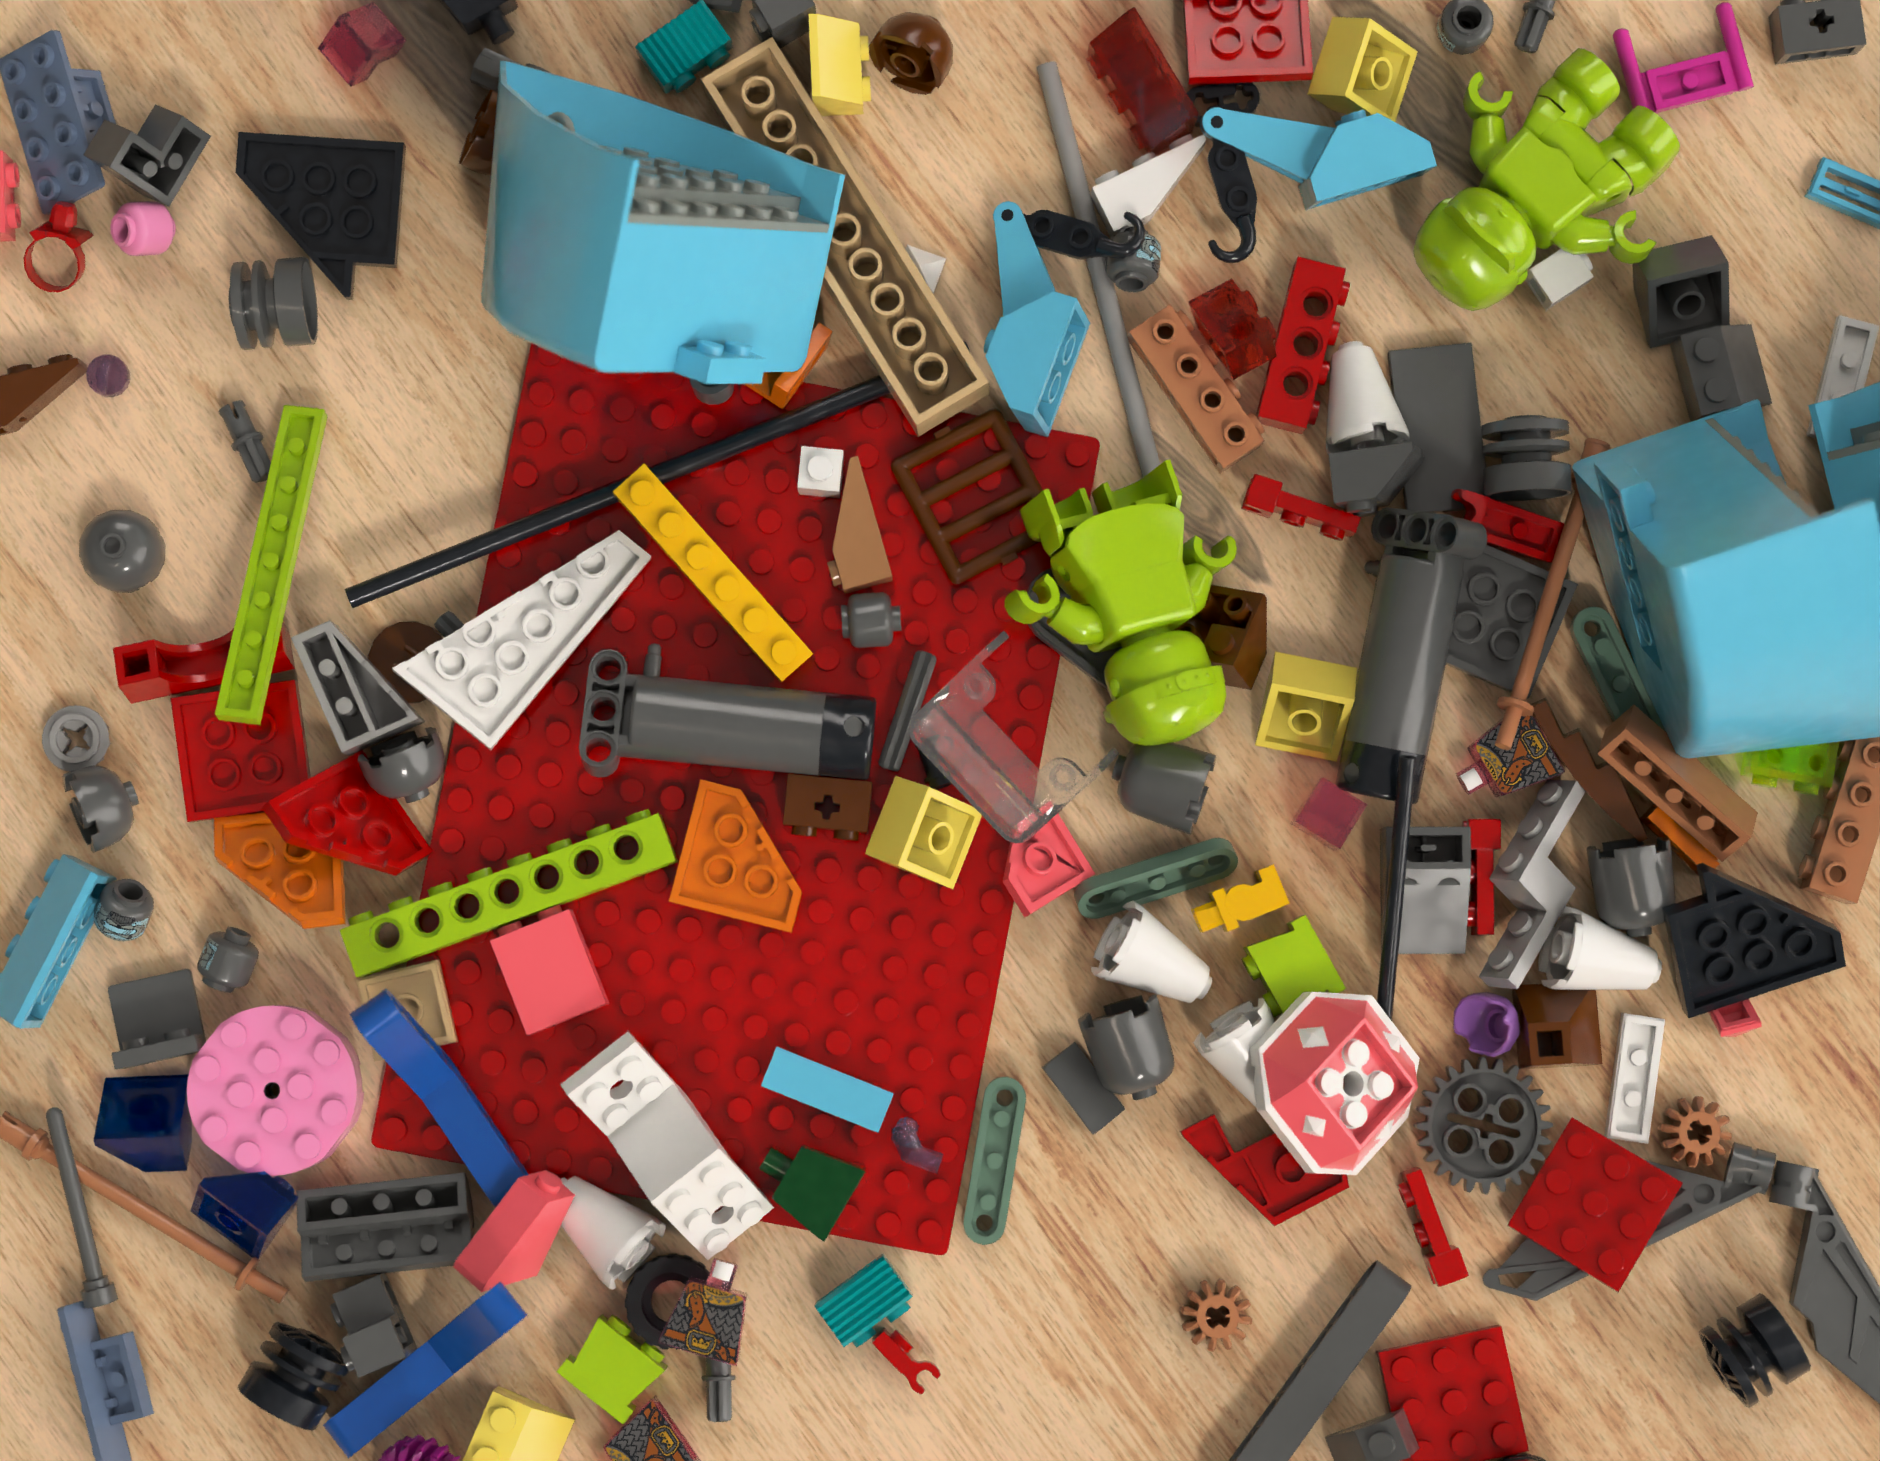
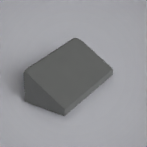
[1042,1042,1125,1135]

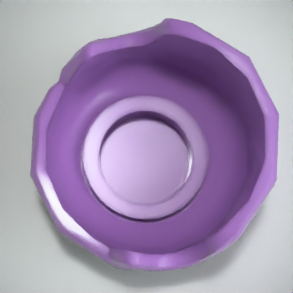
[1453,992,1520,1057]

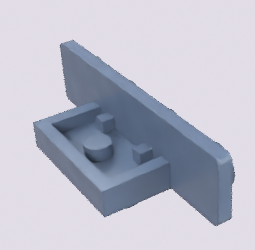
[57,1301,154,1461]

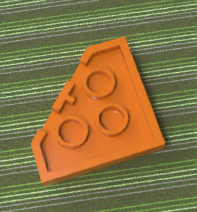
[669,779,802,933]
[214,812,346,929]

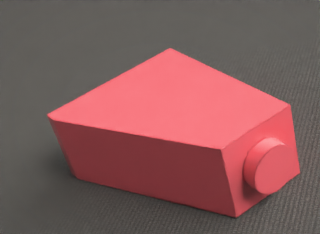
[453,1170,575,1292]

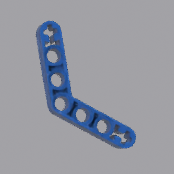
[350,989,529,1208]
[323,1281,527,1458]

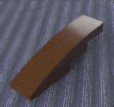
[1531,697,1648,842]

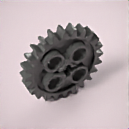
[1414,1057,1553,1194]

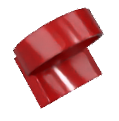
[24,201,94,292]

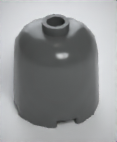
[1112,742,1216,835]
[1587,837,1675,937]
[1078,994,1175,1100]

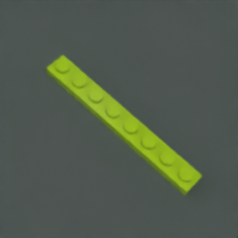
[215,405,328,725]

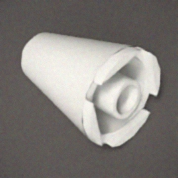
[1326,341,1410,455]
[1091,900,1212,1003]
[1538,906,1662,990]
[1193,998,1275,1107]
[561,1176,666,1290]

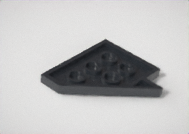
[235,132,406,300]
[1662,863,1846,1018]

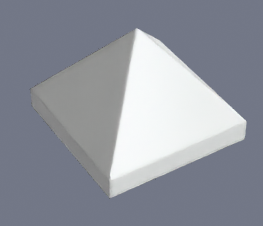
[906,245,946,294]

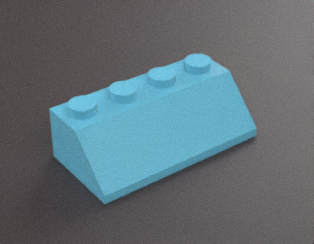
[0,854,117,1029]

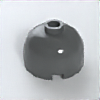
[79,510,166,593]
[358,727,445,803]
[62,766,139,853]

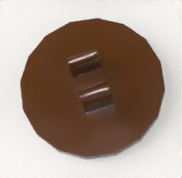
[368,621,443,703]

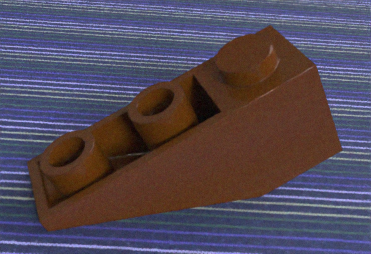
[0,354,88,436]

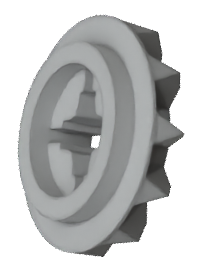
[42,705,111,772]

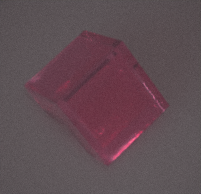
[318,2,406,87]
[1290,777,1367,851]

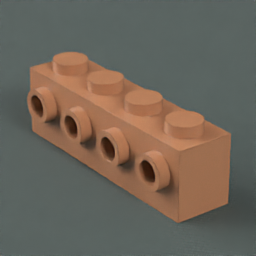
[1128,304,1265,474]
[1597,705,1758,862]
[1798,737,1880,904]

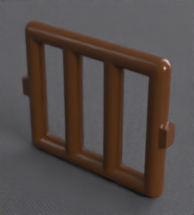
[891,408,1043,584]

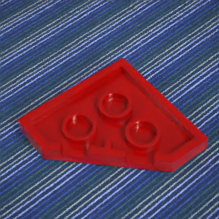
[262,750,433,876]

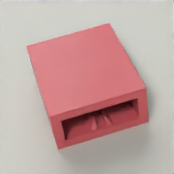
[490,905,609,1035]

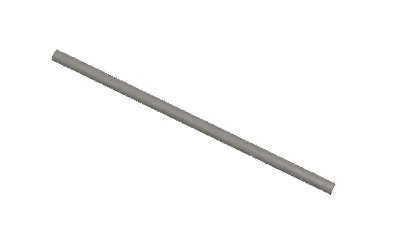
[1037,62,1185,567]

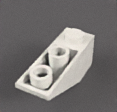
[1091,134,1207,238]

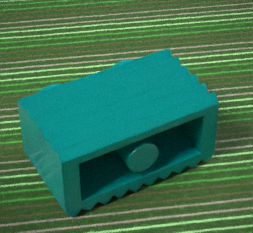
[635,0,733,94]
[814,1253,913,1348]

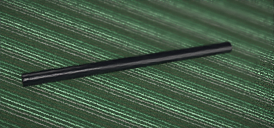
[1377,755,1416,1021]

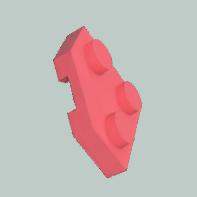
[1003,803,1095,918]

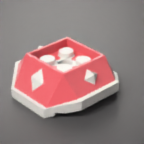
[1250,992,1420,1175]

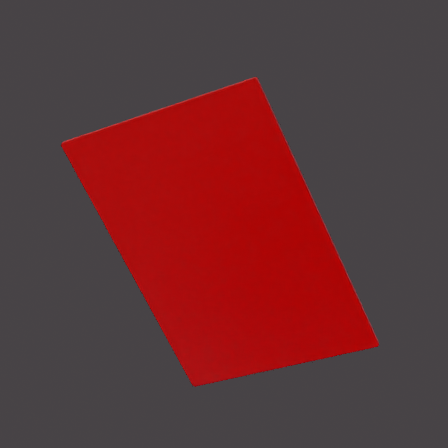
[371,343,1100,1255]

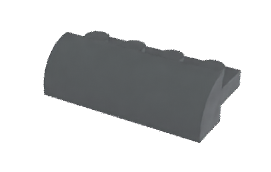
[296,1172,474,1282]

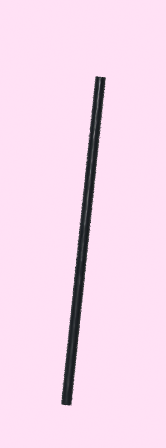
[345,341,970,608]

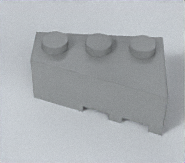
[291,620,425,756]

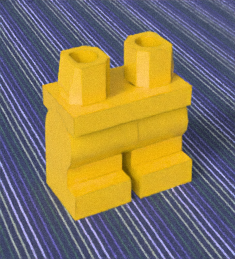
[1191,864,1290,933]

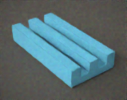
[1804,157,1880,229]

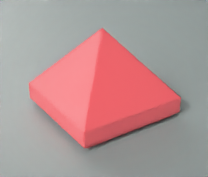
[1708,999,1762,1037]

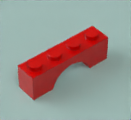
[113,622,295,704]

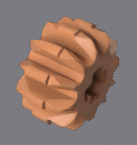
[1658,1096,1732,1168]
[1180,1279,1252,1352]

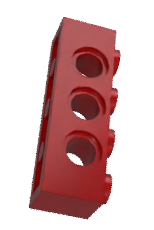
[1256,256,1350,434]

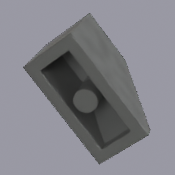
[1325,1408,1419,1461]

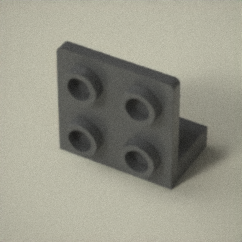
[108,969,206,1070]

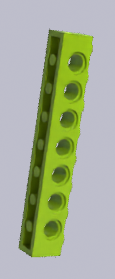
[340,809,678,978]

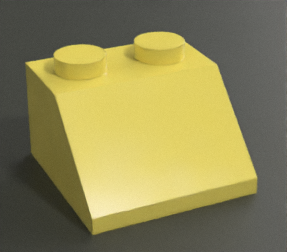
[808,14,871,116]
[1307,17,1418,122]
[1255,651,1357,762]
[865,776,984,889]
[463,1386,575,1461]

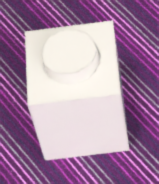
[1525,249,1594,311]
[797,446,844,498]

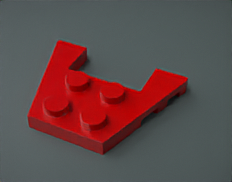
[1180,1114,1349,1226]

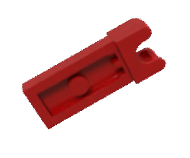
[1241,474,1361,541]
[1451,489,1564,563]
[1462,819,1501,935]
[1397,1167,1469,1287]

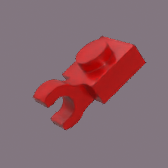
[872,1328,941,1394]

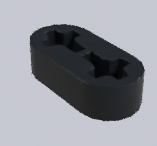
[1181,82,1260,127]

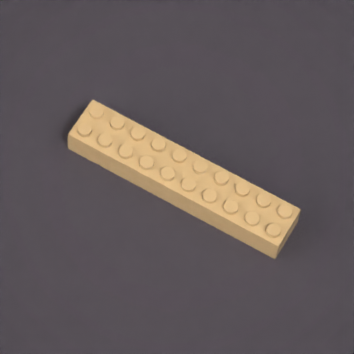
[701,37,989,437]

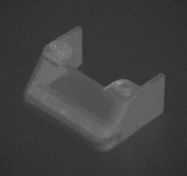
[908,631,1119,843]

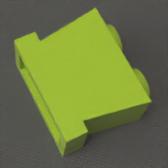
[1242,915,1346,1017]
[557,1314,668,1424]

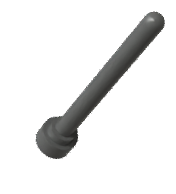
[46,1107,118,1309]

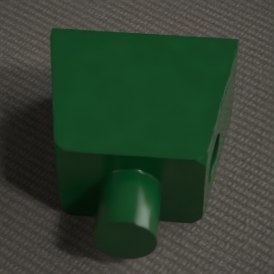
[759,1145,866,1242]

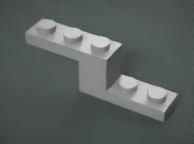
[1479,780,1586,989]

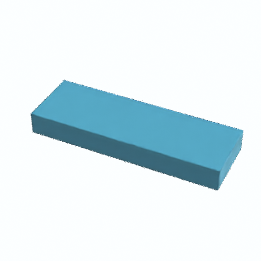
[761,1047,894,1133]

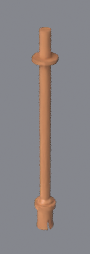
[1495,438,1611,750]
[0,1111,289,1304]

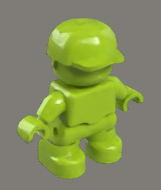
[1413,48,1680,311]
[1004,459,1237,746]

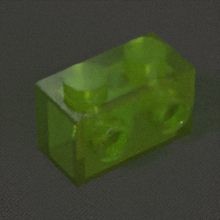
[1740,742,1839,795]

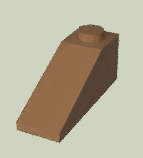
[827,456,893,594]

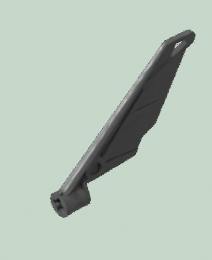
[1483,1142,1776,1301]
[1769,1160,1880,1404]

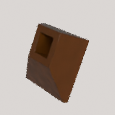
[1174,585,1267,690]
[1512,984,1603,1069]

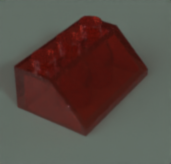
[1085,7,1199,154]

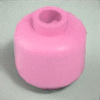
[110,201,176,256]

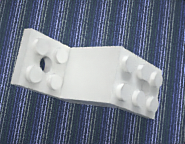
[561,1031,774,1260]

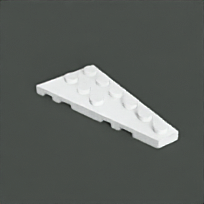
[392,530,652,750]

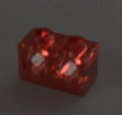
[1188,278,1277,380]

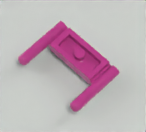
[1613,2,1754,113]

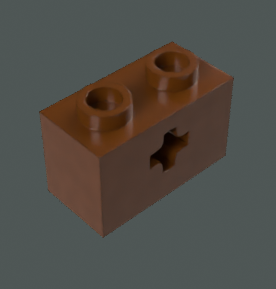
[783,774,873,841]

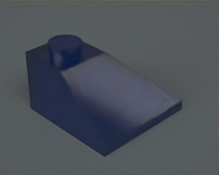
[94,1074,192,1172]
[190,1172,299,1259]

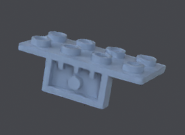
[0,30,116,214]

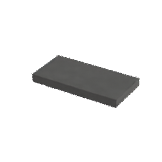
[1388,343,1486,513]

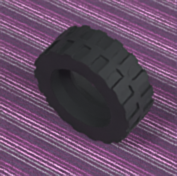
[625,1254,718,1350]

